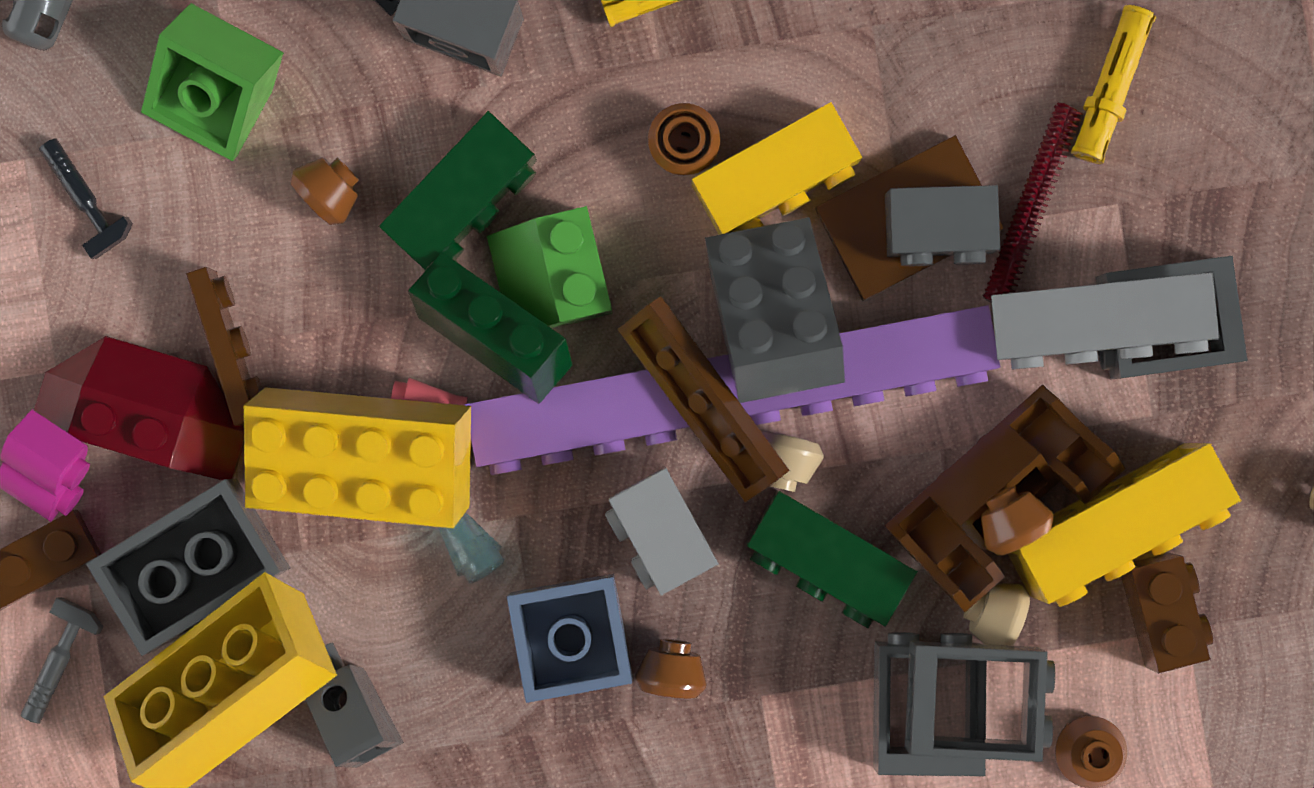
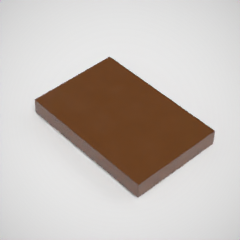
[815,135,1004,301]

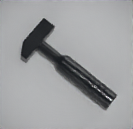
[39,138,133,259]

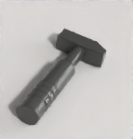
[20,597,104,724]

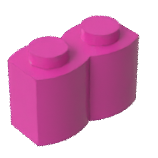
[0,410,90,522]

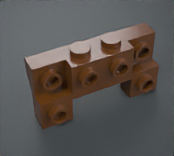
[885,385,1125,612]

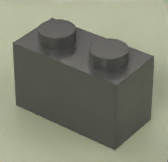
[885,185,1000,266]

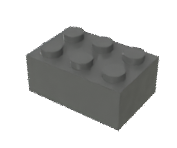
[705,217,845,403]
[86,479,290,656]

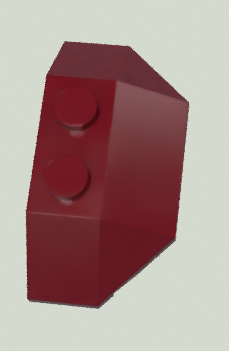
[34,336,244,480]

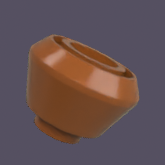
[648,103,720,176]
[290,157,359,225]
[981,486,1053,555]
[635,639,707,699]
[1055,716,1127,788]

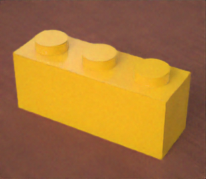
[691,102,862,235]

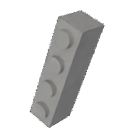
[991,273,1219,370]

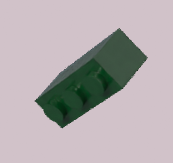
[379,111,537,271]
[408,252,573,404]
[745,490,918,629]

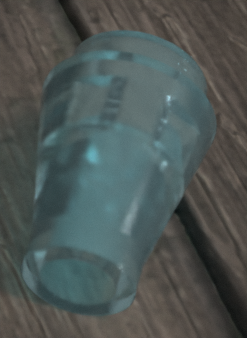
[438,512,504,584]

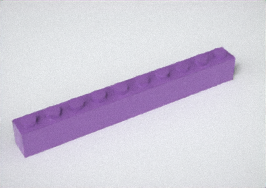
[464,305,1001,475]

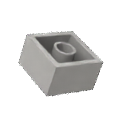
[605,467,718,596]

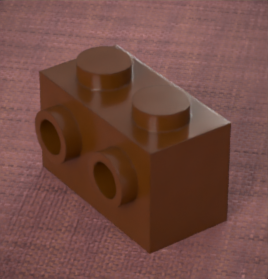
[1121,553,1213,673]

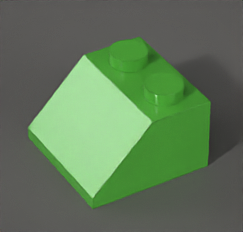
[141,3,284,161]
[487,206,613,328]

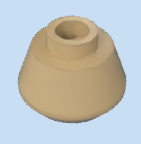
[762,432,824,492]
[963,583,1030,646]

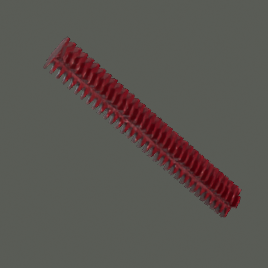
[982,102,1083,303]

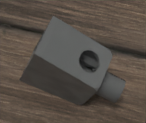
[305,643,404,768]

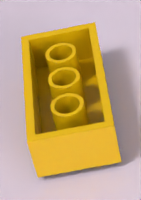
[244,387,471,528]
[1008,443,1241,607]
[103,572,337,788]

